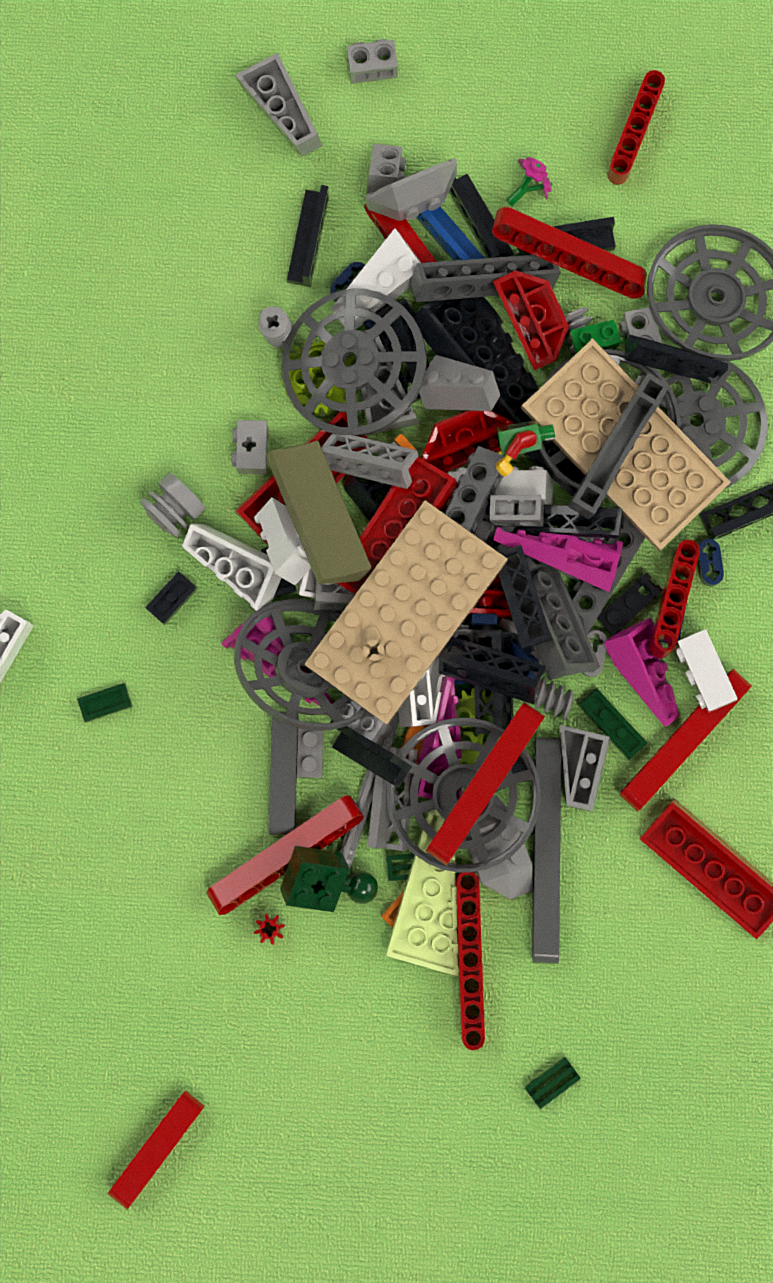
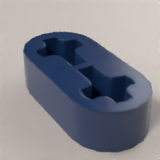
[330,262,365,302]
[697,539,724,587]

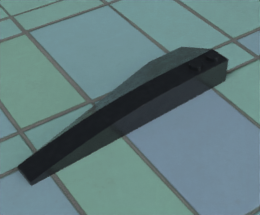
[413,297,585,497]

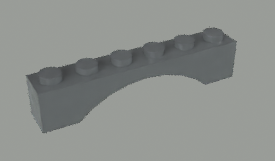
[567,373,670,519]

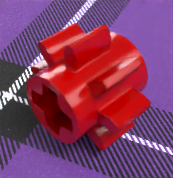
[254,913,286,945]

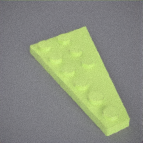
[385,809,459,977]

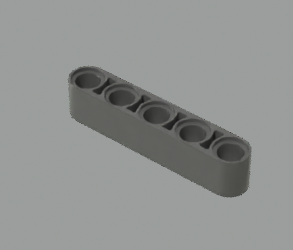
[269,712,299,835]

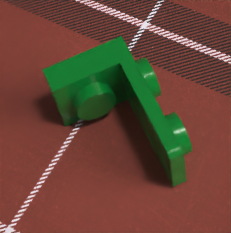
[569,320,622,353]

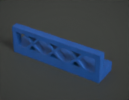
[416,207,484,261]

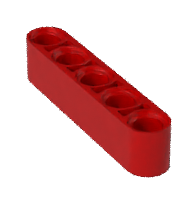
[607,70,665,185]
[364,204,437,263]
[649,539,700,659]
[107,1090,205,1210]

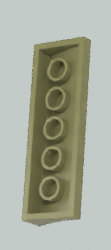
[266,441,372,584]

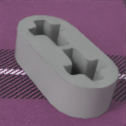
[582,630,607,678]

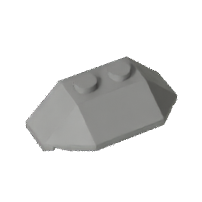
[365,158,457,221]
[464,796,533,900]

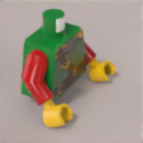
[496,420,555,477]

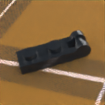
[596,572,663,636]

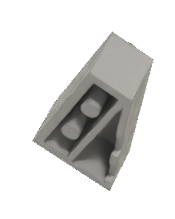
[419,355,500,411]
[560,725,610,813]

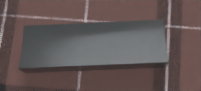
[495,544,600,680]

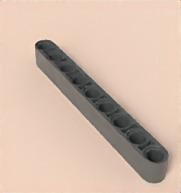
[532,737,561,964]

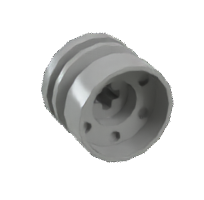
[139,472,206,538]

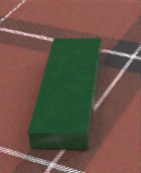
[578,688,648,761]

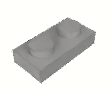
[297,728,323,778]

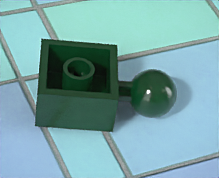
[280,846,378,912]

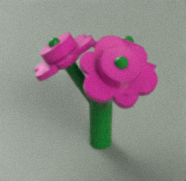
[506,157,553,207]

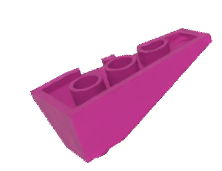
[604,617,679,726]

